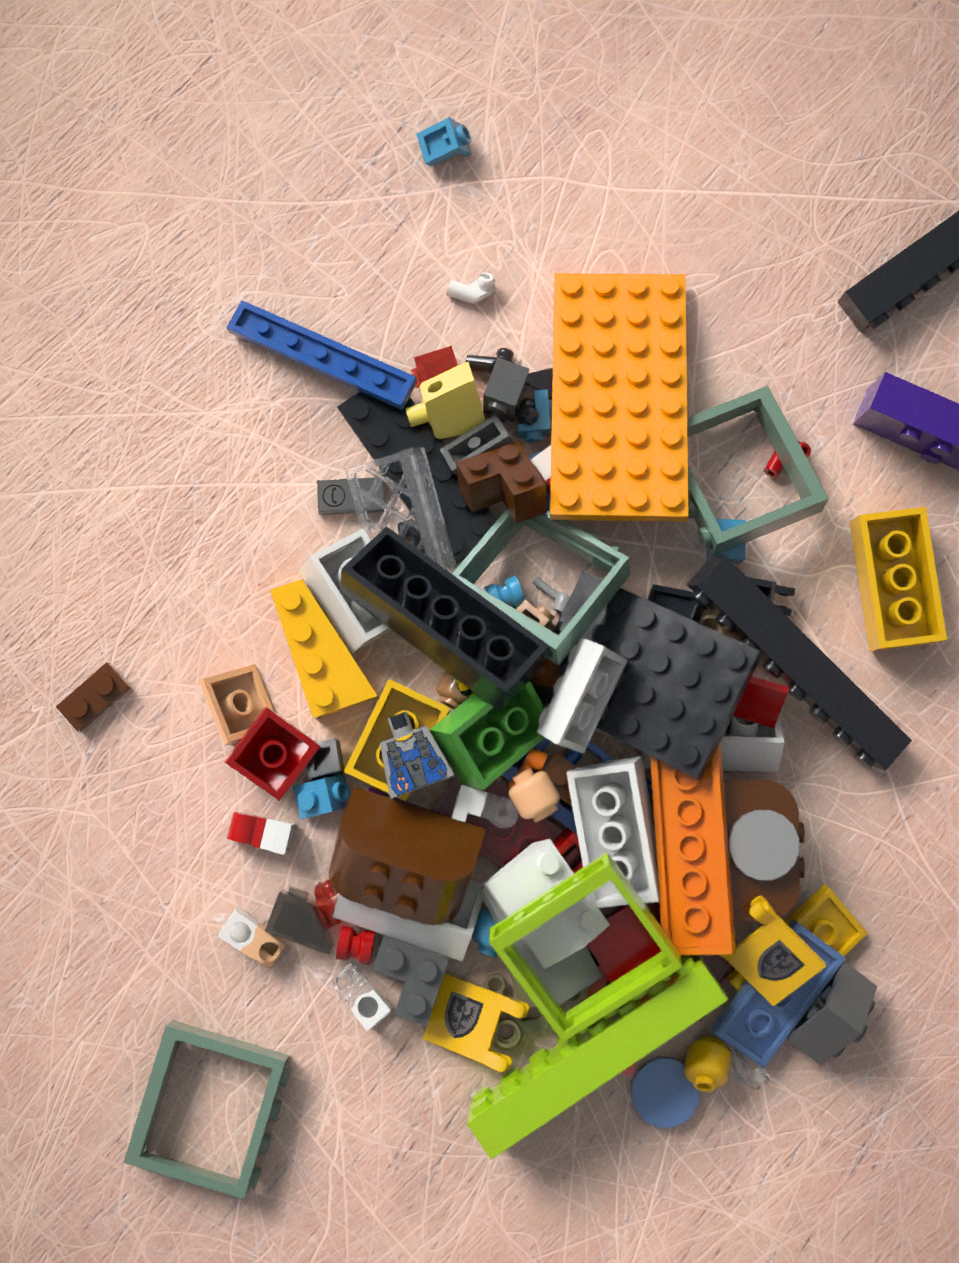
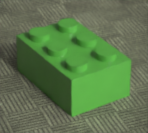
[430,681,545,790]

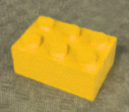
[344,679,451,801]

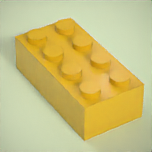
[849,507,947,652]

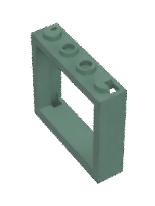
[687,386,829,555]
[452,509,630,665]
[123,1020,292,1199]

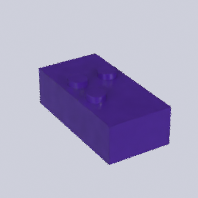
[853,372,959,470]

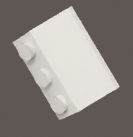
[299,528,391,654]
[537,638,628,754]
[483,839,610,969]

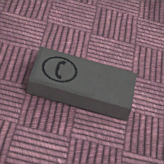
[317,477,385,515]

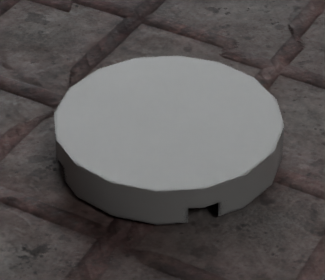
[728,810,799,880]

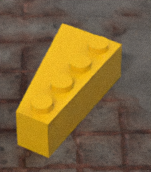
[270,579,379,720]

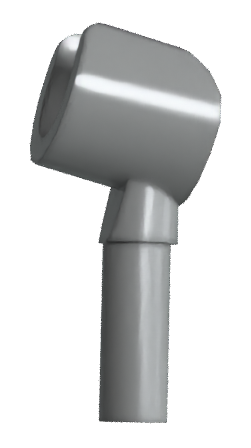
[533,577,570,614]

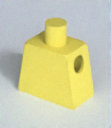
[405,362,486,439]

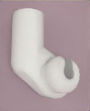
[447,272,495,304]

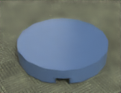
[631,1056,700,1128]

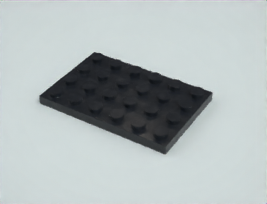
[534,571,763,780]

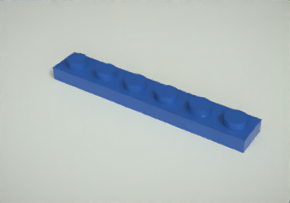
[226,300,417,410]

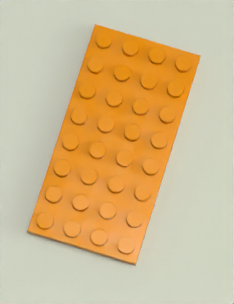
[550,273,688,522]

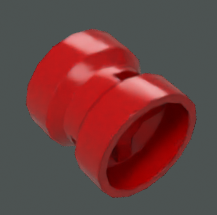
[336,925,376,965]

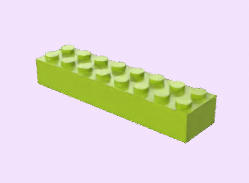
[467,955,728,1160]

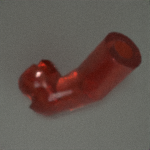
[314,879,343,929]

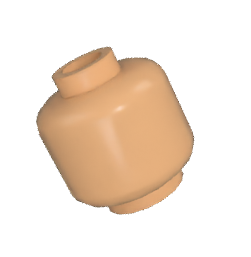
[509,768,560,822]

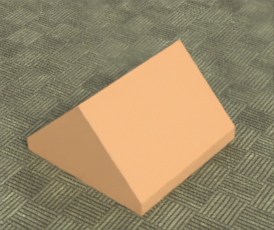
[199,664,274,745]

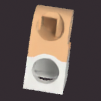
[218,905,287,968]

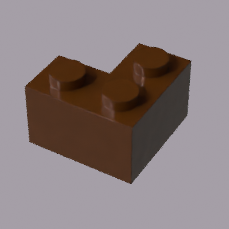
[456,441,547,524]

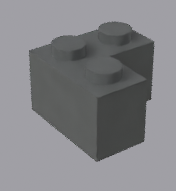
[372,935,449,1026]
[787,961,877,1065]

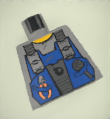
[380,711,454,799]

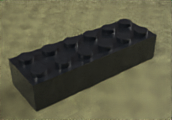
[340,526,549,712]

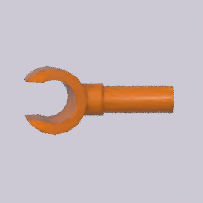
[508,749,547,789]

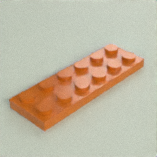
[650,741,736,955]

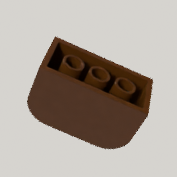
[724,780,805,922]
[329,787,486,925]

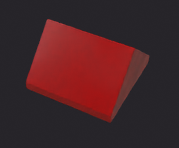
[733,676,789,728]
[224,707,320,801]

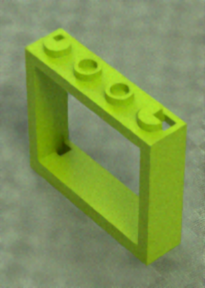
[489,852,683,1042]

